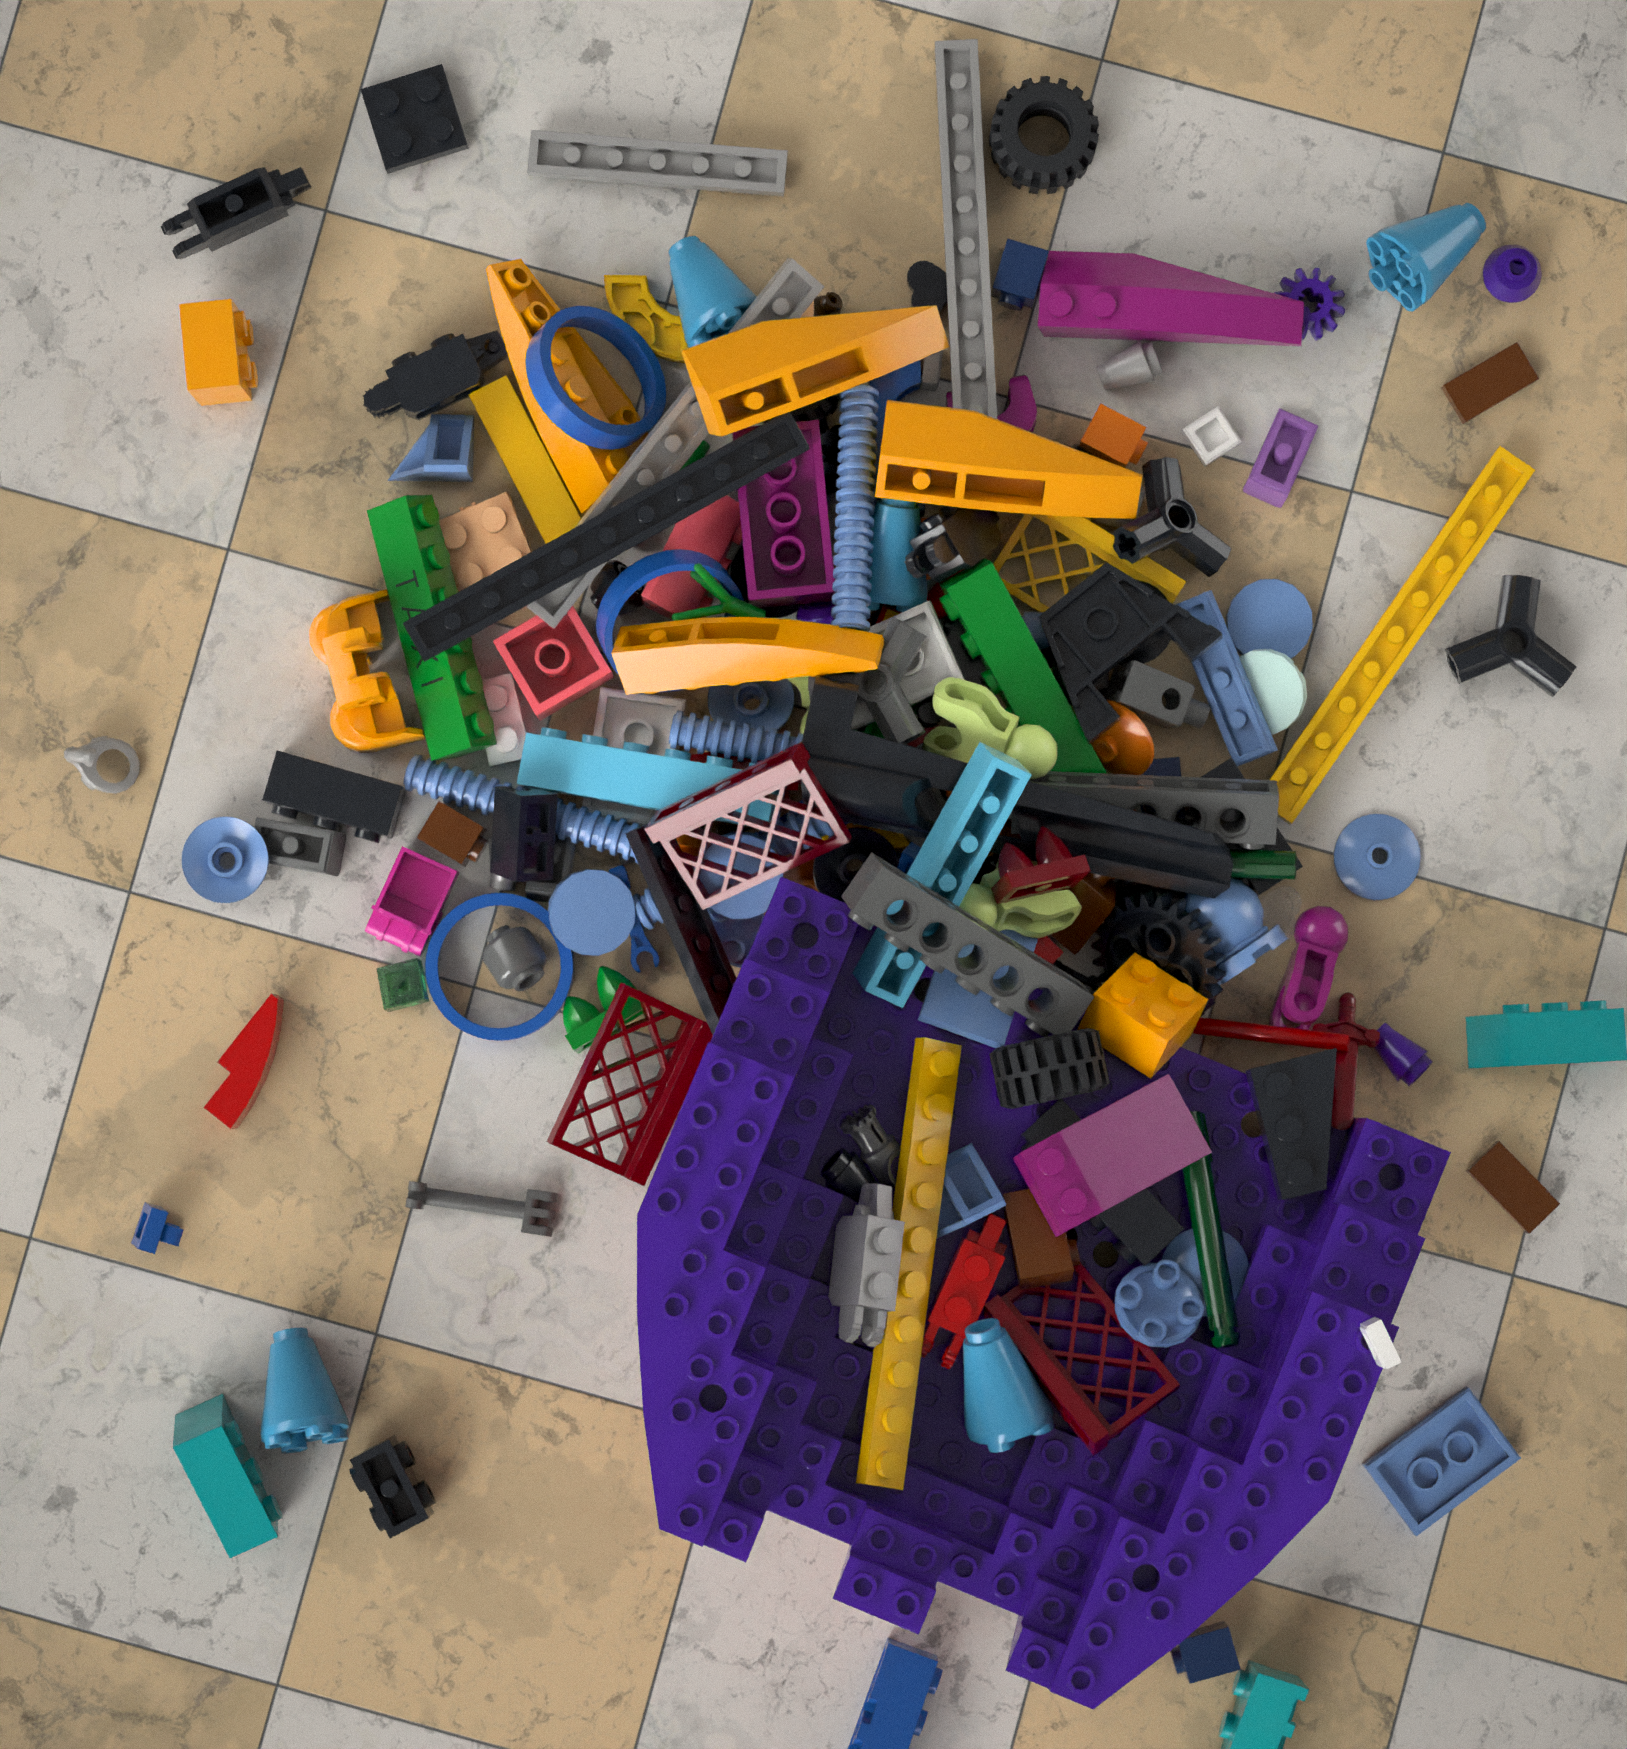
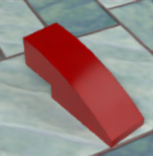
[203,993,284,1129]

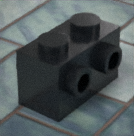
[349,1435,436,1538]

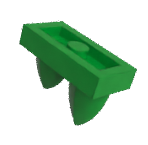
[563,966,652,1054]

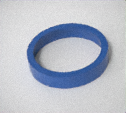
[525,306,666,450]
[596,549,744,692]
[425,893,575,1041]

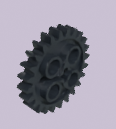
[1091,889,1226,1017]

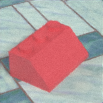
[641,495,743,620]

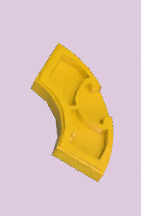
[604,275,688,363]

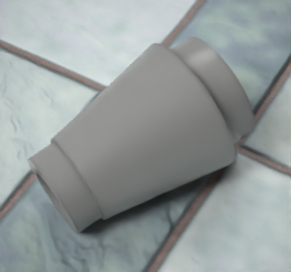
[1096,341,1163,391]

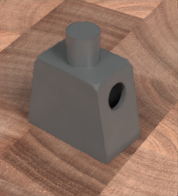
[1104,660,1210,729]

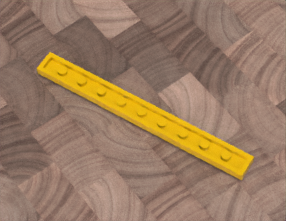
[1269,446,1535,825]
[856,1037,962,1490]

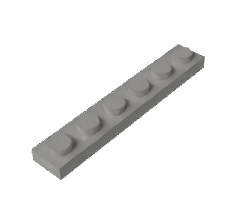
[527,130,788,197]

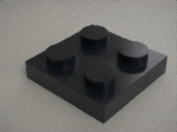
[360,64,469,174]

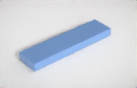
[1175,590,1278,767]

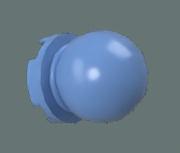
[1184,878,1288,985]

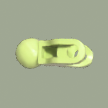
[922,677,1058,780]
[959,859,1082,938]

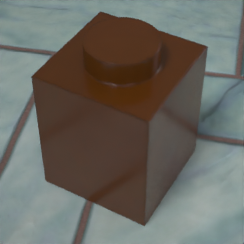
[417,801,488,867]

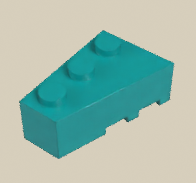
[1465,1000,1627,1069]
[173,1394,282,1558]
[1218,1660,1309,1749]

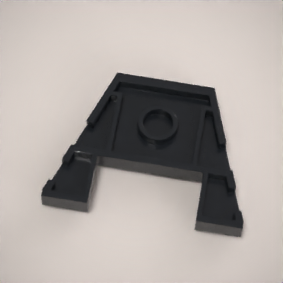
[1039,562,1222,745]

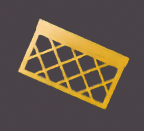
[993,514,1187,612]

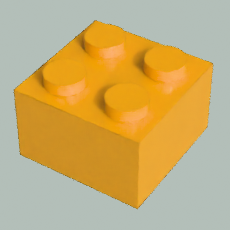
[179,299,258,406]
[1077,953,1208,1079]

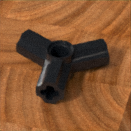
[1113,457,1231,577]
[1445,575,1577,697]

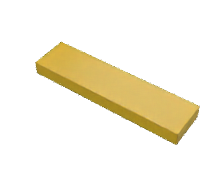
[468,375,581,544]

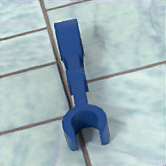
[608,865,659,973]

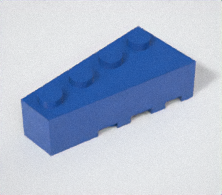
[848,1637,943,1749]

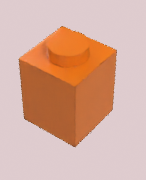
[1079,403,1149,468]

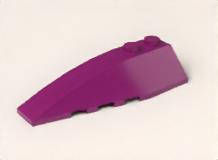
[1038,251,1305,347]

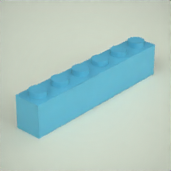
[517,727,780,827]
[853,742,1032,1008]

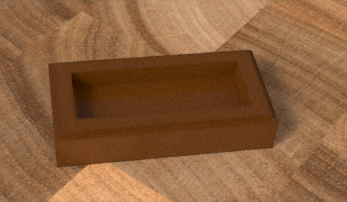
[1441,342,1539,424]
[1466,1141,1560,1234]

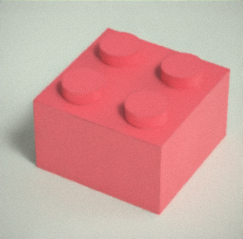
[493,606,615,721]

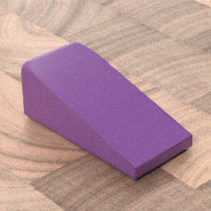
[1243,408,1318,508]

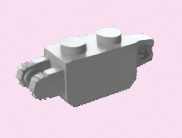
[828,1183,905,1347]

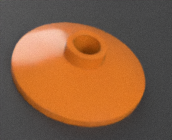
[1091,700,1154,775]

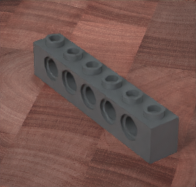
[1011,771,1279,849]
[841,852,1095,1037]

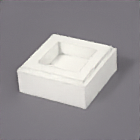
[1181,406,1242,467]
[1359,1317,1402,1369]

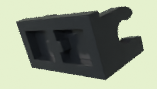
[490,786,558,882]

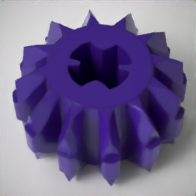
[1274,268,1345,341]

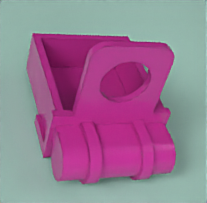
[365,846,459,957]

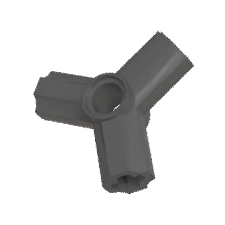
[808,616,927,745]

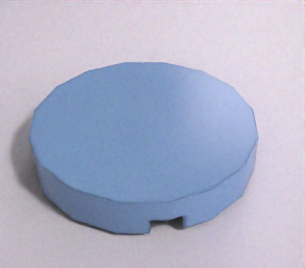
[1226,579,1313,659]
[699,832,783,919]
[548,869,636,956]

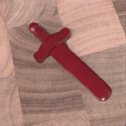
[1312,992,1380,1130]

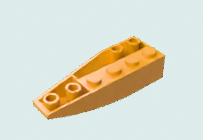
[486,259,648,514]
[681,305,950,437]
[875,400,1142,519]
[611,617,884,695]

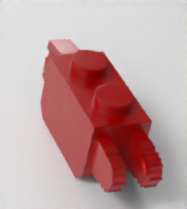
[921,1213,1007,1370]

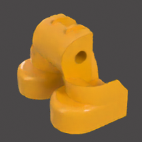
[309,589,426,753]

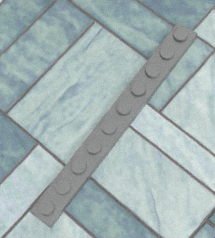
[935,39,997,419]
[526,258,824,628]

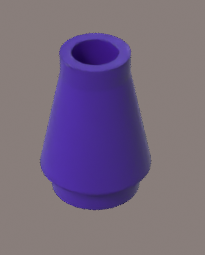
[1374,1023,1433,1086]

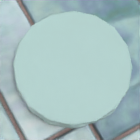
[1240,649,1307,735]

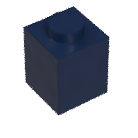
[991,238,1049,311]
[1170,1621,1241,1684]

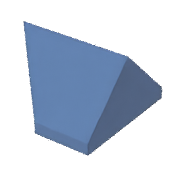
[387,414,474,482]
[936,1143,1006,1239]

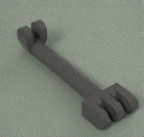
[405,1181,558,1237]

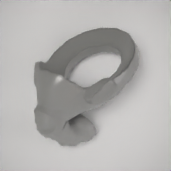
[64,736,140,794]

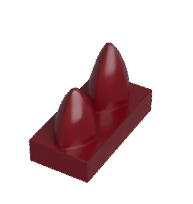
[991,826,1091,904]

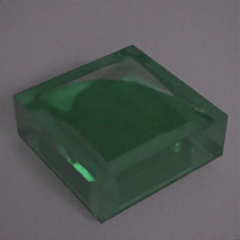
[376,958,429,1012]

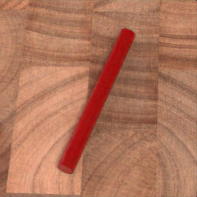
[1192,1017,1350,1052]

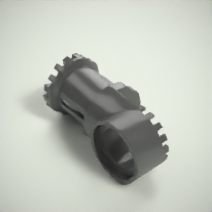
[840,1104,901,1189]

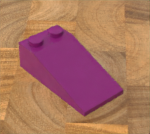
[732,420,835,608]
[1013,1074,1212,1237]

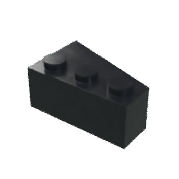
[1245,1048,1337,1200]

